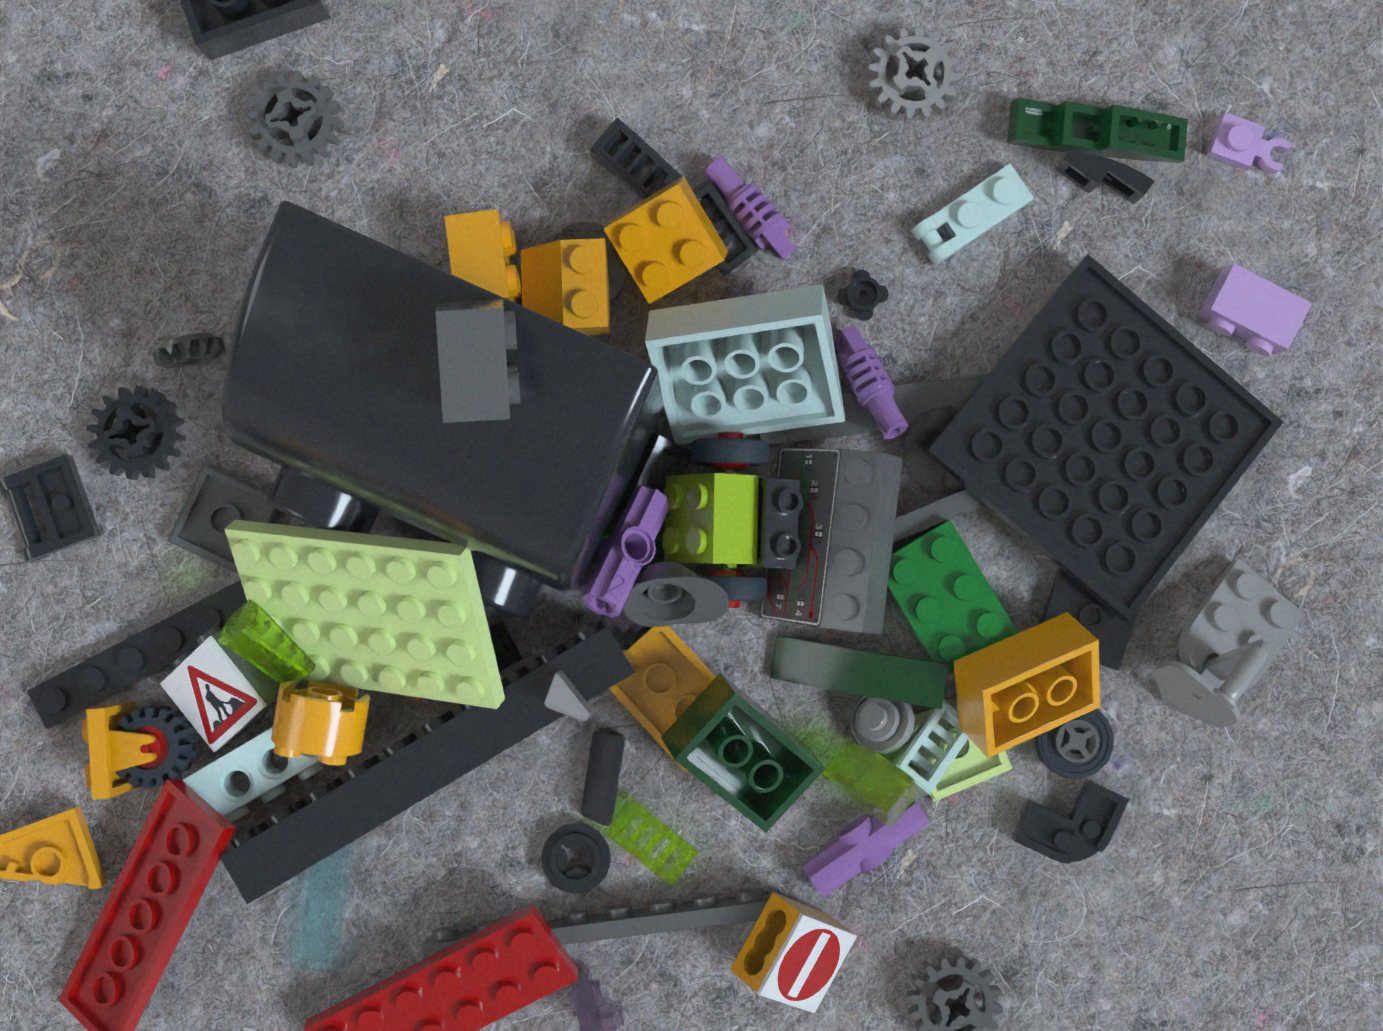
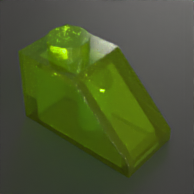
[822,741,918,828]

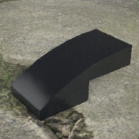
[1055,152,1155,204]

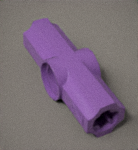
[582,486,669,618]
[801,790,930,898]

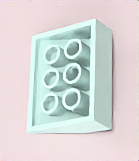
[645,284,845,445]

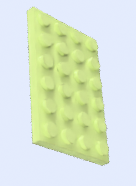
[224,520,505,709]

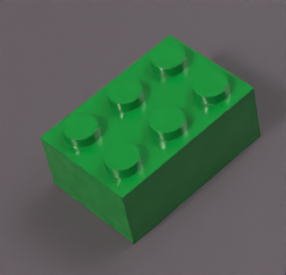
[887,520,1018,676]

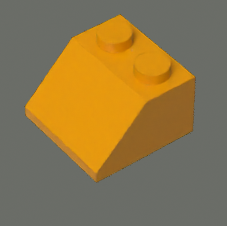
[520,238,610,335]

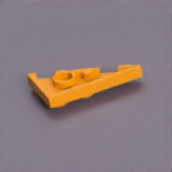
[0,806,108,889]

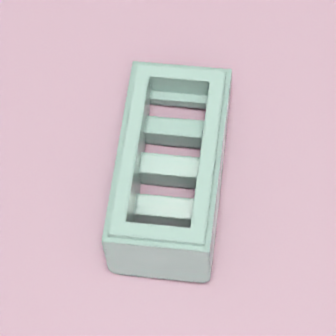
[886,699,969,797]

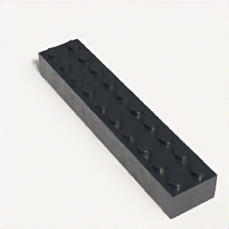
[220,621,640,904]

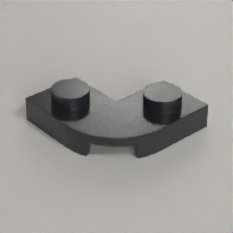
[1011,779,1130,864]

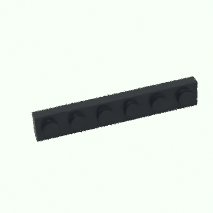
[27,580,254,729]

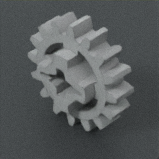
[866,26,962,123]

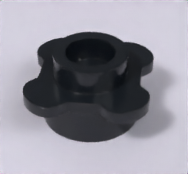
[837,270,889,321]

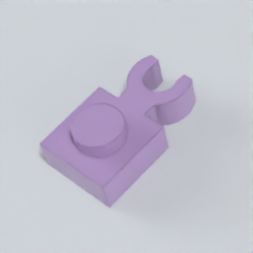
[1206,112,1291,174]

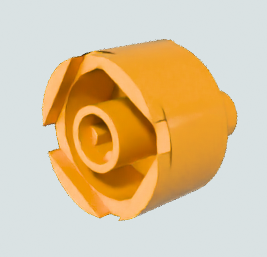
[271,681,370,765]

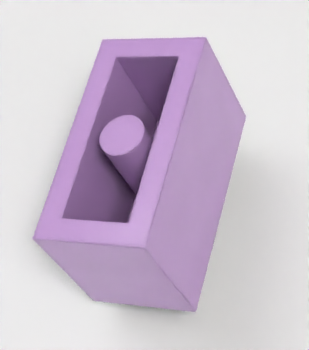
[1198,263,1312,356]

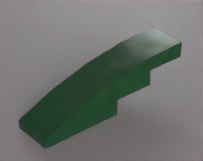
[1007,97,1188,163]
[770,636,948,709]

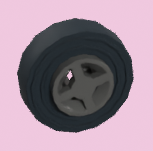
[1034,708,1114,779]

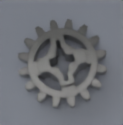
[247,71,344,168]
[906,952,1003,1031]

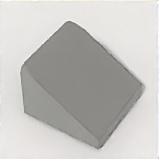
[544,670,593,722]

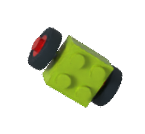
[662,432,769,608]

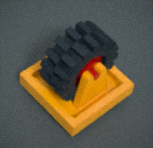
[82,701,198,800]

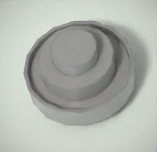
[850,696,915,755]

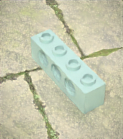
[183,727,369,823]

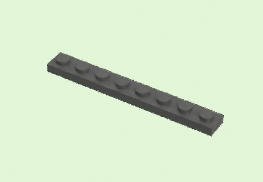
[422,888,770,960]

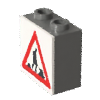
[160,621,287,752]

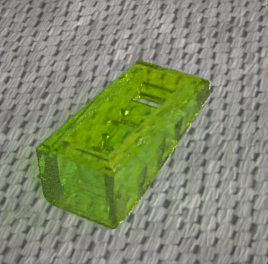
[217,599,316,684]
[605,796,699,886]

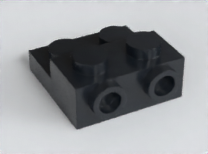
[737,478,803,569]

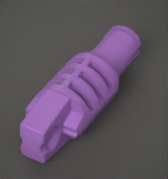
[703,156,796,260]
[834,326,908,440]

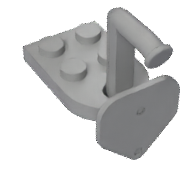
[1153,558,1305,728]

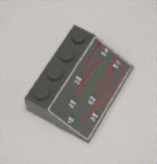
[759,448,903,634]

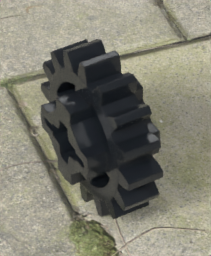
[86,386,186,480]

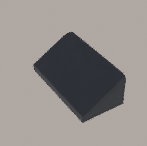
[580,730,626,826]

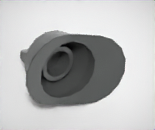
[623,561,729,627]

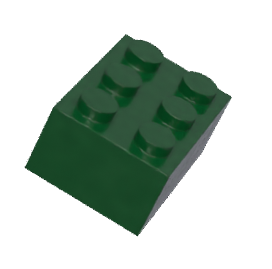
[661,673,826,833]

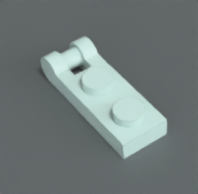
[911,163,1034,266]

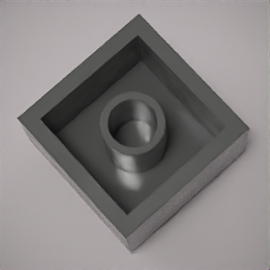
[435,299,520,423]

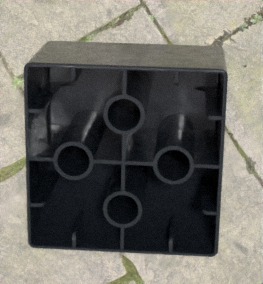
[222,201,664,618]

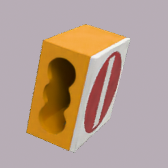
[730,892,857,1013]

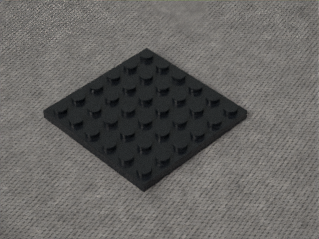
[924,254,1283,622]

